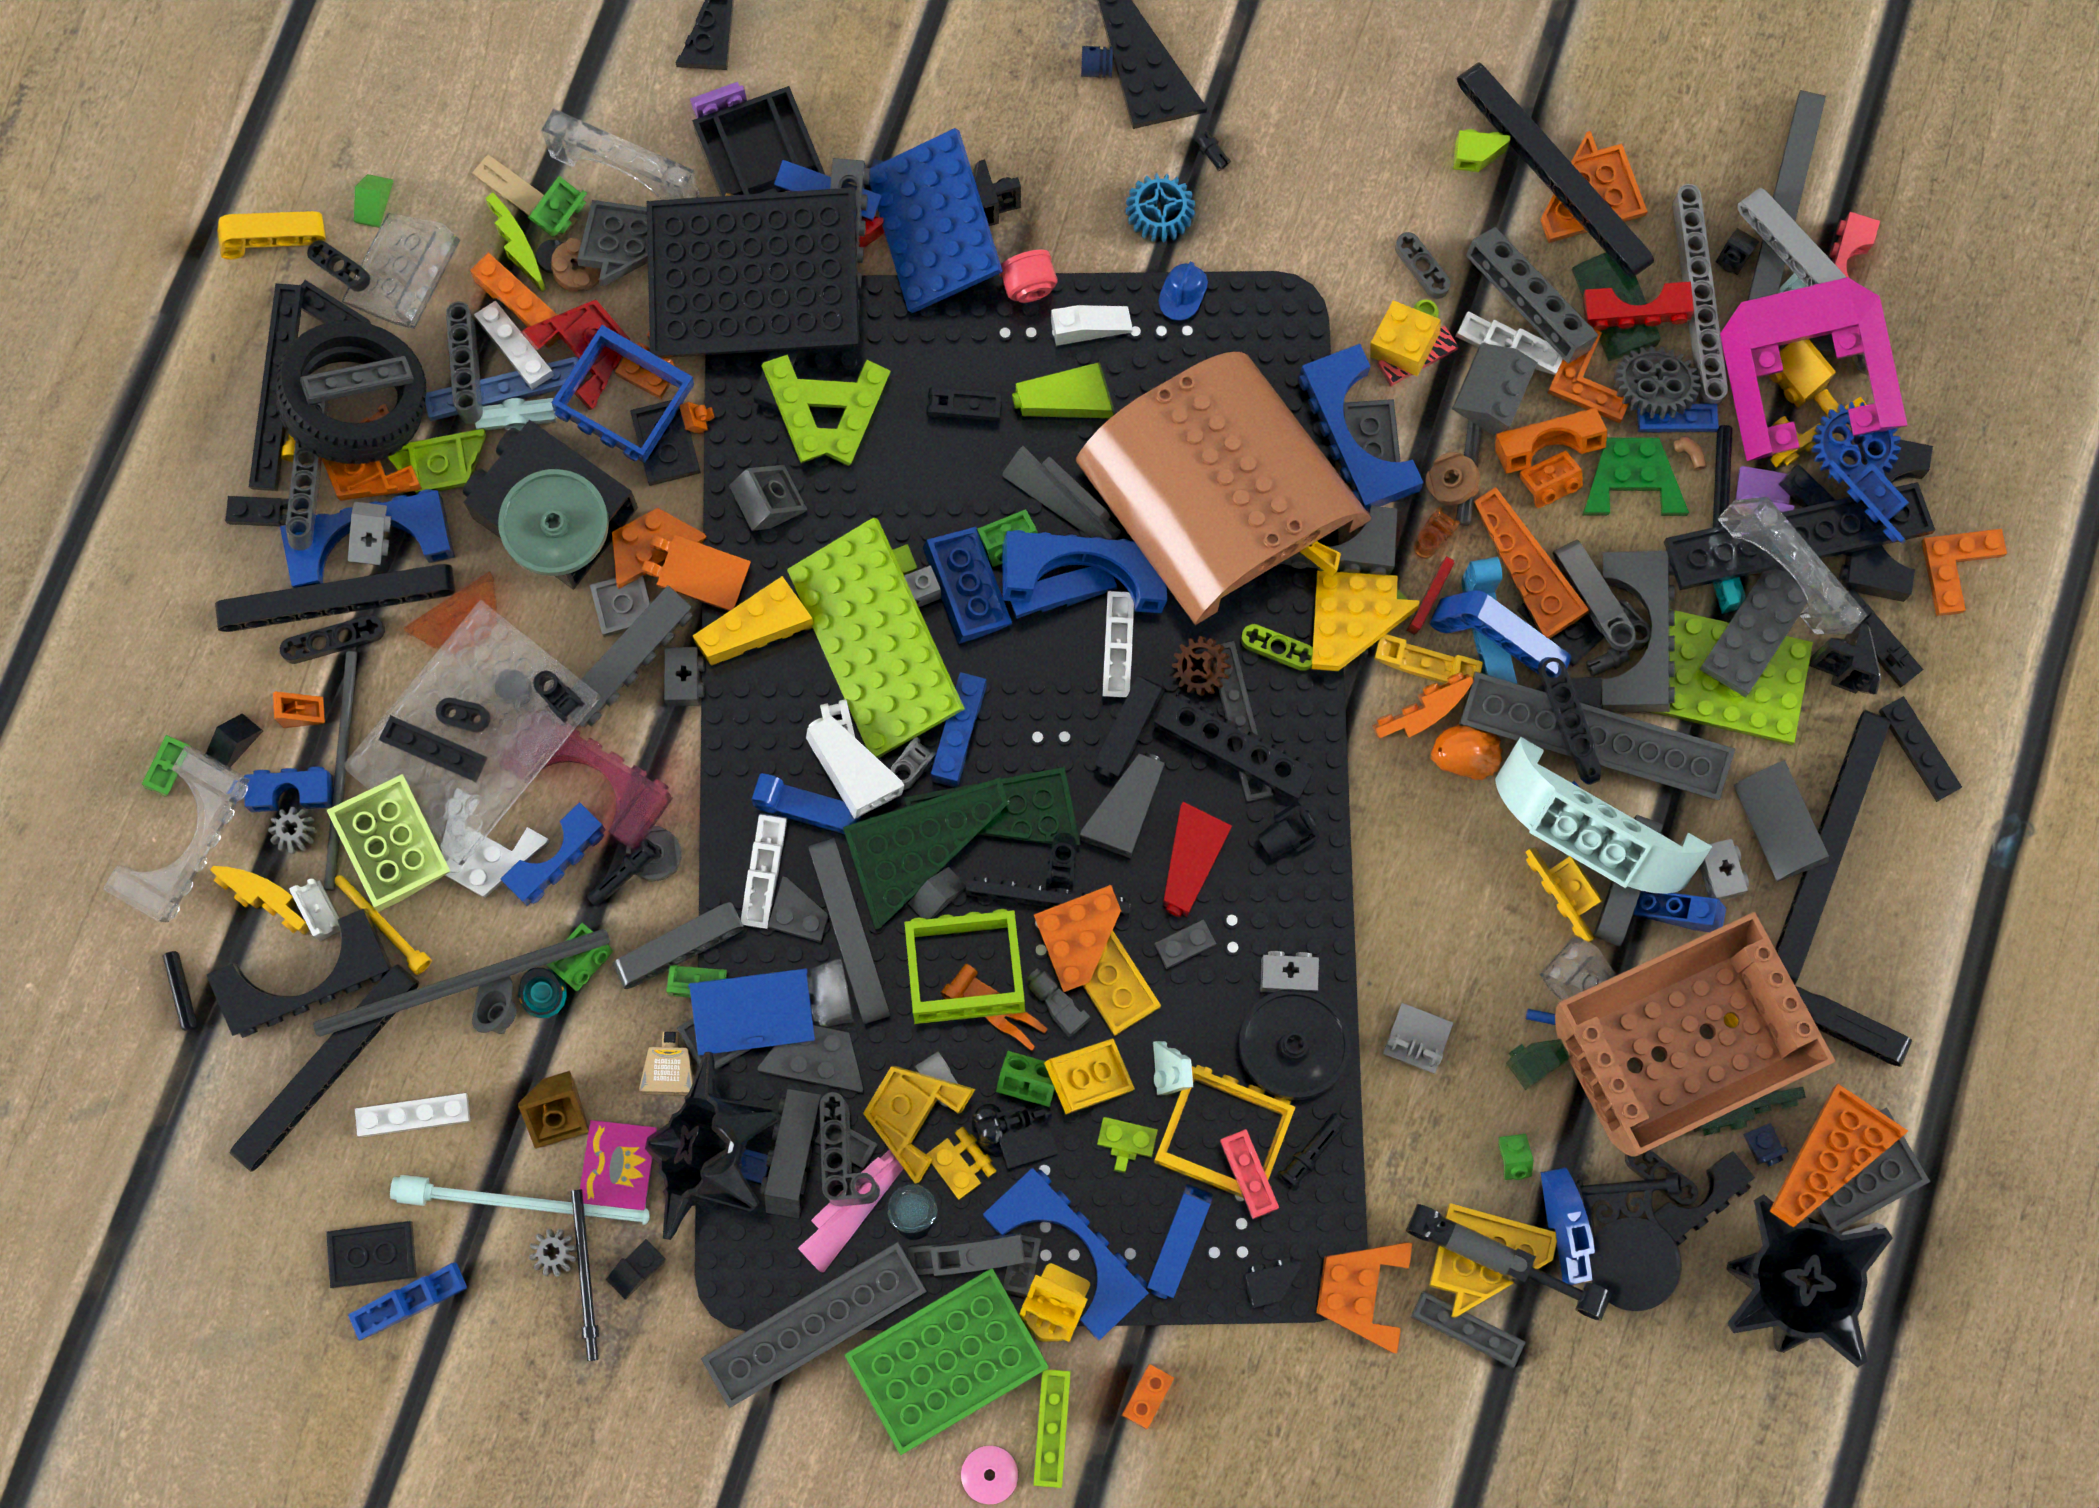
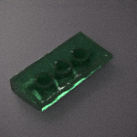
[1572,252,1661,362]

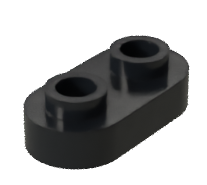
[436,697,490,733]

